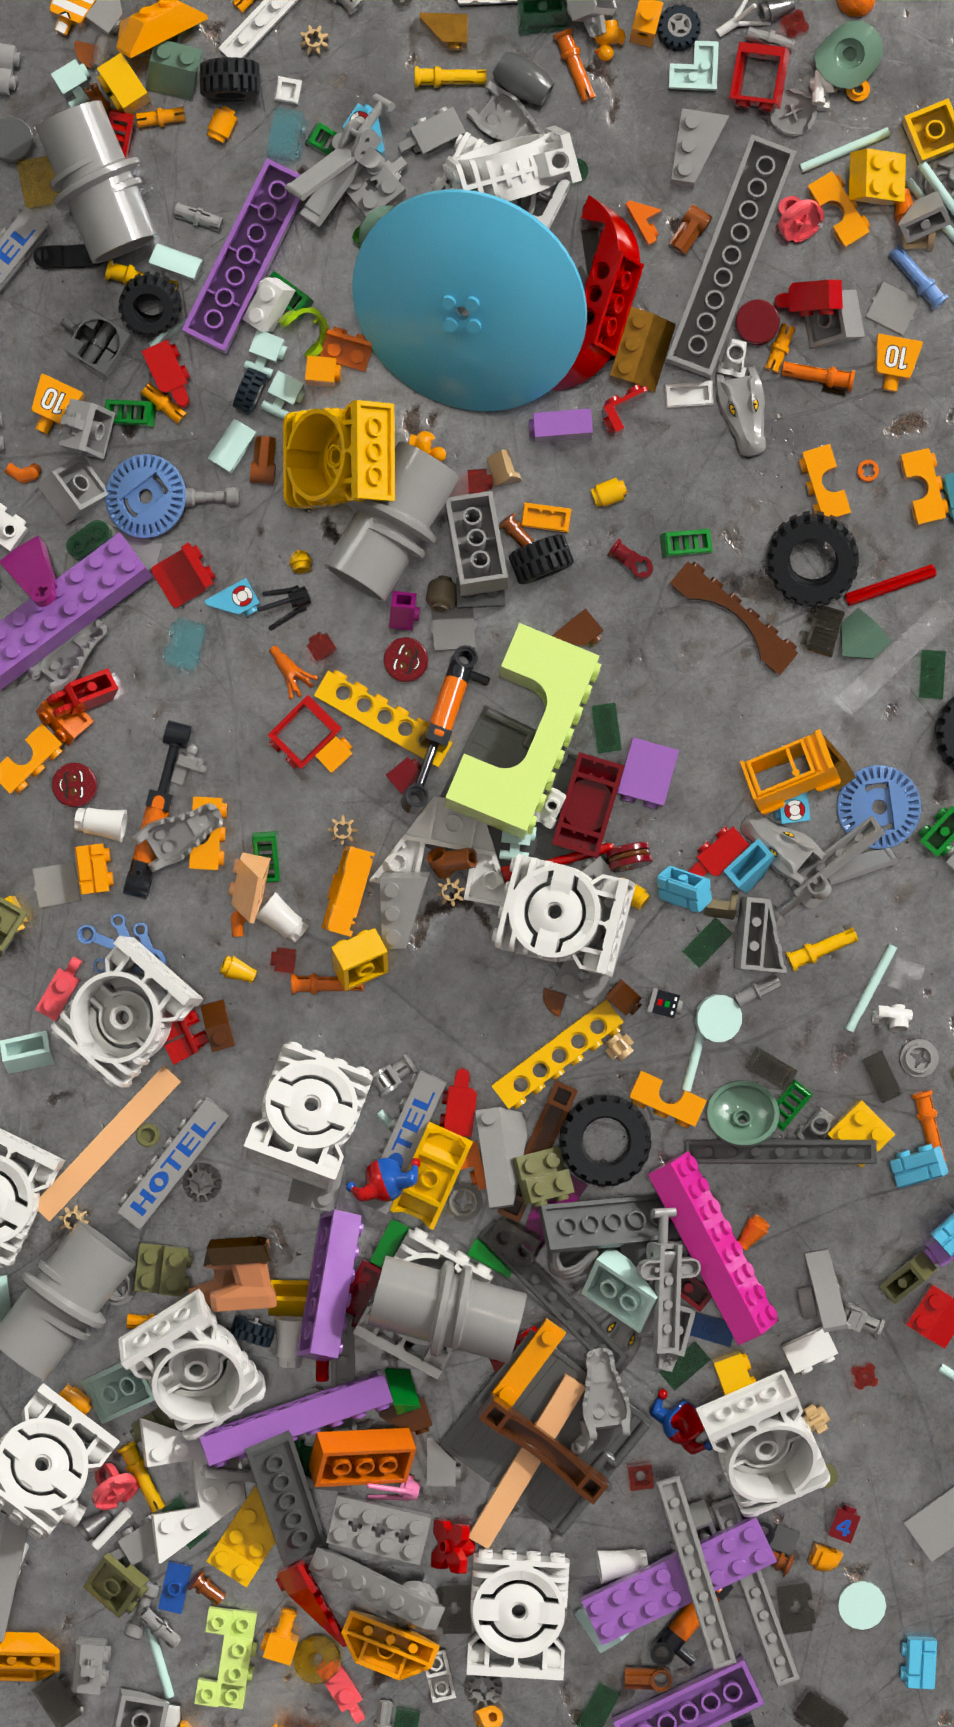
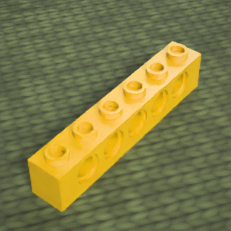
[314,670,453,768]
[491,999,623,1110]

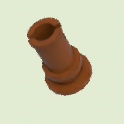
[84,83,117,118]
[499,513,534,547]
[770,1551,794,1577]
[187,1570,226,1606]

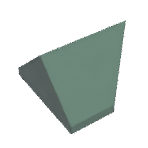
[841,608,891,659]

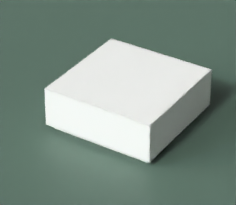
[274,76,302,106]

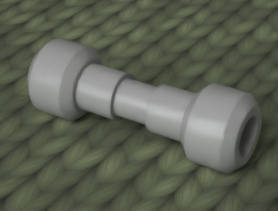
[185,487,239,507]
[124,1581,160,1640]

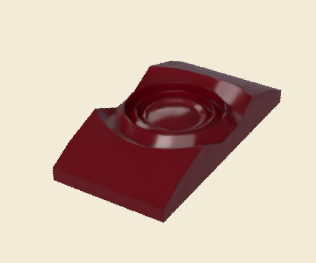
[552,752,625,858]

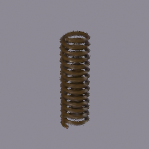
[821,385,846,397]

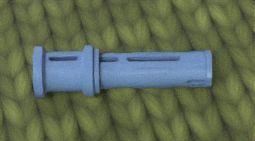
[888,245,949,311]

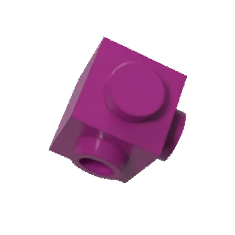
[389,591,420,631]

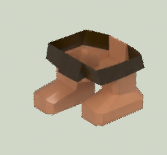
[189,1236,277,1312]

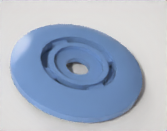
[105,454,186,538]
[837,765,921,849]

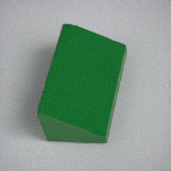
[370,1220,411,1268]
[384,1368,421,1415]

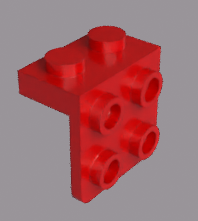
[601,385,648,438]
[151,542,216,608]

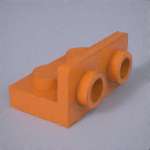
[320,327,372,373]
[36,694,94,746]

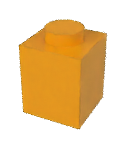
[315,736,353,774]

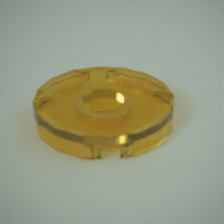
[293,1635,341,1685]

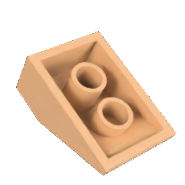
[228,853,271,924]

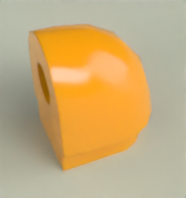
[808,1542,844,1572]
[473,1706,503,1727]

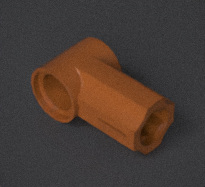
[669,204,713,255]
[250,436,276,485]
[426,847,478,879]
[625,1666,672,1692]

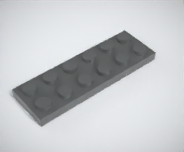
[539,1194,683,1253]
[244,1430,328,1566]

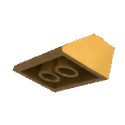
[609,307,676,393]

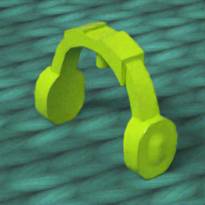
[278,307,329,359]

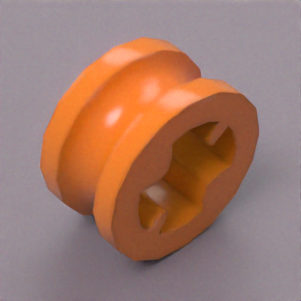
[857,460,879,482]

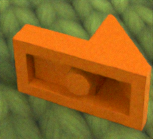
[625,201,662,248]
[461,1140,486,1190]

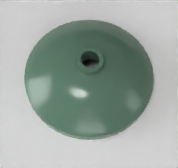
[707,1081,779,1147]

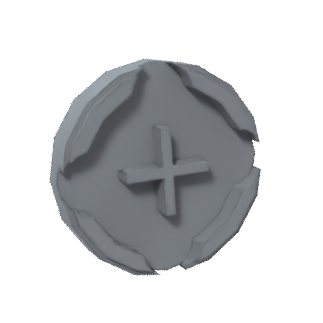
[769,88,817,137]

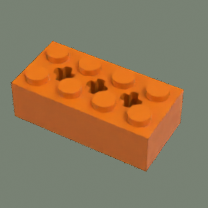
[308,1428,416,1487]

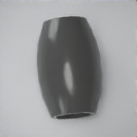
[493,52,555,105]

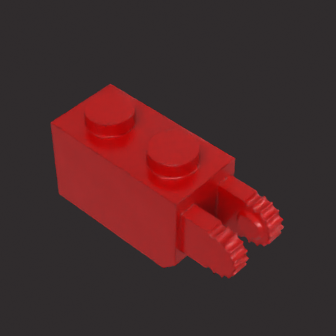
[774,280,843,316]
[141,339,190,408]
[46,668,119,717]
[688,826,750,877]
[439,1068,477,1137]

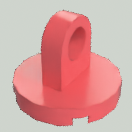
[778,196,824,242]
[92,1463,138,1510]

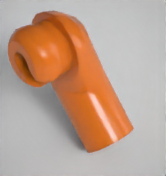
[4,462,41,483]
[231,910,247,937]

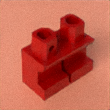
[164,1010,209,1065]

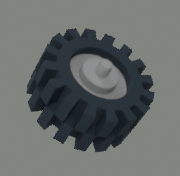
[230,1315,276,1348]

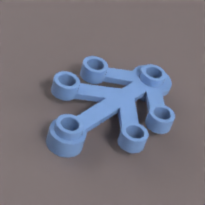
[77,914,166,973]

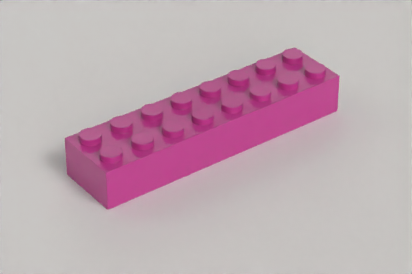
[648,1151,779,1346]

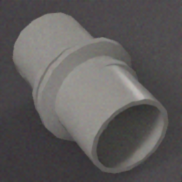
[36,100,158,263]
[324,441,460,603]
[0,1221,135,1380]
[367,1256,527,1364]

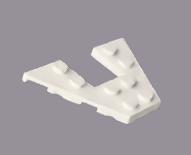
[370,796,507,906]
[139,1418,246,1563]

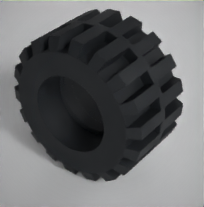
[200,57,260,101]
[118,271,181,337]
[508,534,574,584]

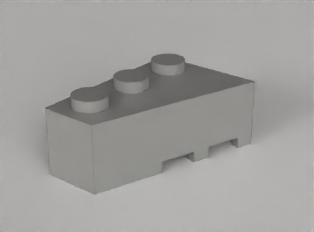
[670,108,729,188]
[380,872,430,949]
[734,897,787,973]

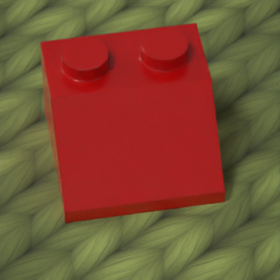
[904,1282,954,1349]

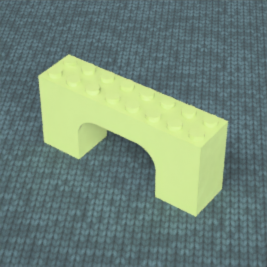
[444,623,602,839]

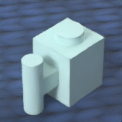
[51,59,91,107]
[243,329,287,378]
[261,371,306,420]
[499,827,537,860]

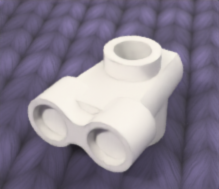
[810,70,838,112]
[716,338,747,378]
[535,788,566,829]
[871,1004,913,1033]

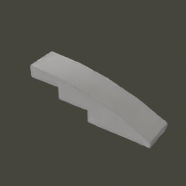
[805,1249,848,1333]

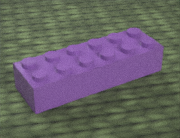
[296,1210,363,1362]
[612,1656,765,1727]

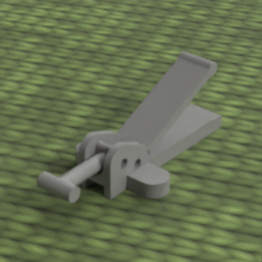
[285,93,395,227]
[772,815,898,926]
[635,1208,701,1354]

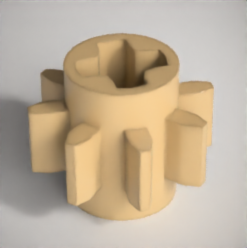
[300,25,329,55]
[328,815,358,845]
[436,877,465,907]
[605,1032,634,1061]
[59,1205,89,1233]
[802,1404,831,1434]

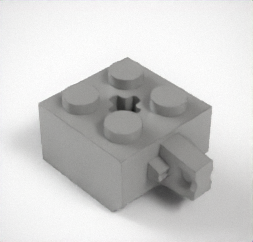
[566,0,617,38]
[344,156,408,218]
[59,398,116,459]
[71,1636,111,1695]

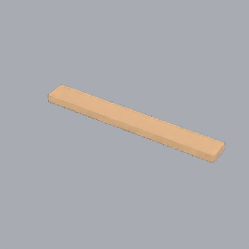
[38,1065,182,1222]
[469,1374,585,1549]

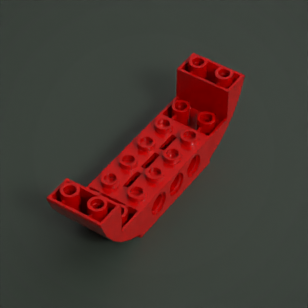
[551,195,644,391]

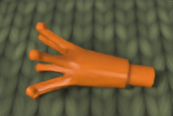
[269,645,318,699]

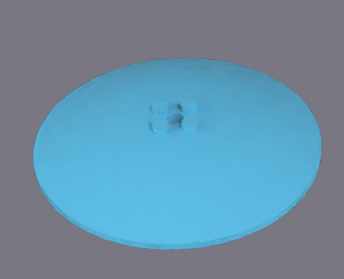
[352,189,587,411]

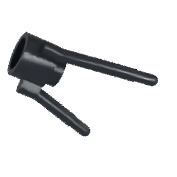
[257,585,311,630]

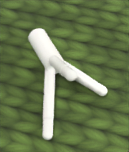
[716,0,771,37]

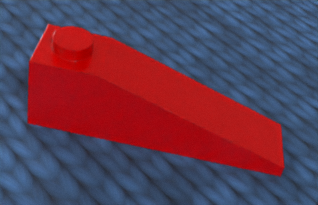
[276,1558,347,1647]

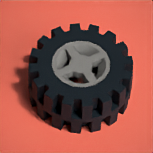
[658,4,701,50]
[233,367,267,414]

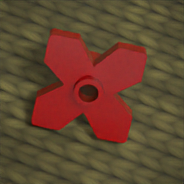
[431,1519,475,1574]

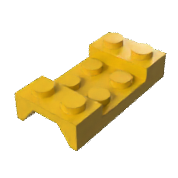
[389,1122,473,1230]
[206,1484,275,1588]

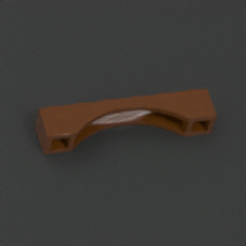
[669,561,798,677]
[497,1080,578,1223]
[478,1393,608,1505]

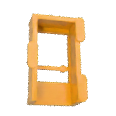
[740,729,841,815]
[321,845,375,937]

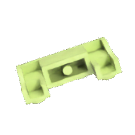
[195,1606,258,1709]

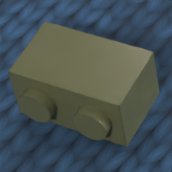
[879,1251,937,1304]

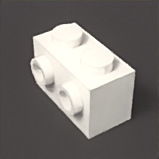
[243,278,296,332]
[0,503,29,552]
[781,1326,838,1375]

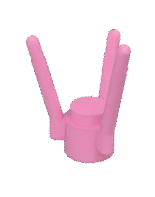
[366,1475,420,1502]

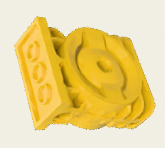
[283,400,395,509]

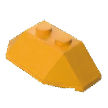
[116,0,208,58]
[341,1610,440,1681]
[0,1632,60,1682]

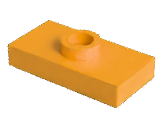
[521,502,571,533]

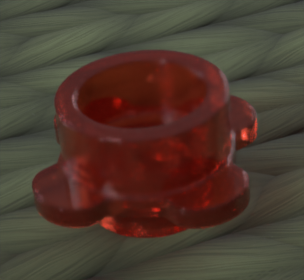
[781,9,809,37]
[852,1363,878,1390]

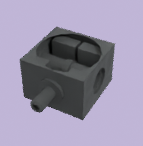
[60,309,133,379]

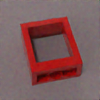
[729,42,790,112]
[268,695,343,770]

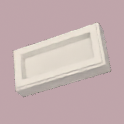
[664,381,714,408]
[92,1507,133,1550]

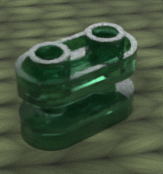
[66,520,113,562]

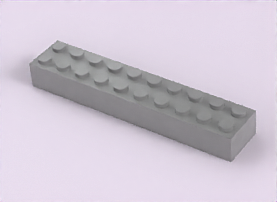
[666,135,797,379]

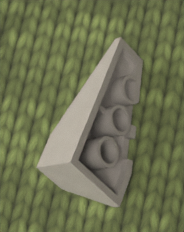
[475,1107,528,1210]

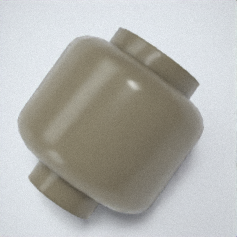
[426,575,457,613]

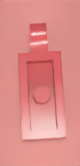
[35,957,82,1021]
[317,1658,365,1724]

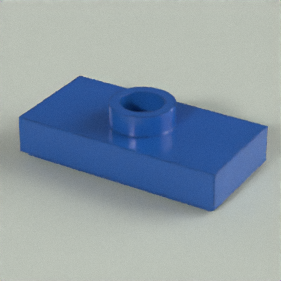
[690,1312,733,1347]
[158,1561,192,1614]

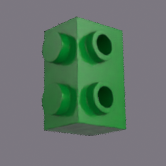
[917,805,954,858]

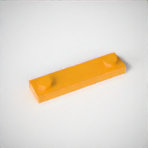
[490,1318,566,1406]

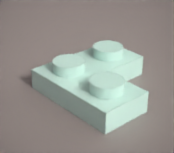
[669,41,719,91]

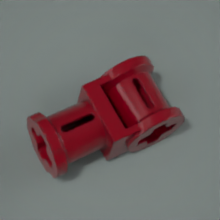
[607,538,653,579]

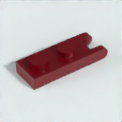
[346,1259,382,1327]

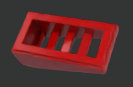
[109,109,134,158]

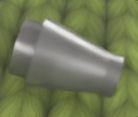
[758,0,795,23]
[76,1510,113,1542]

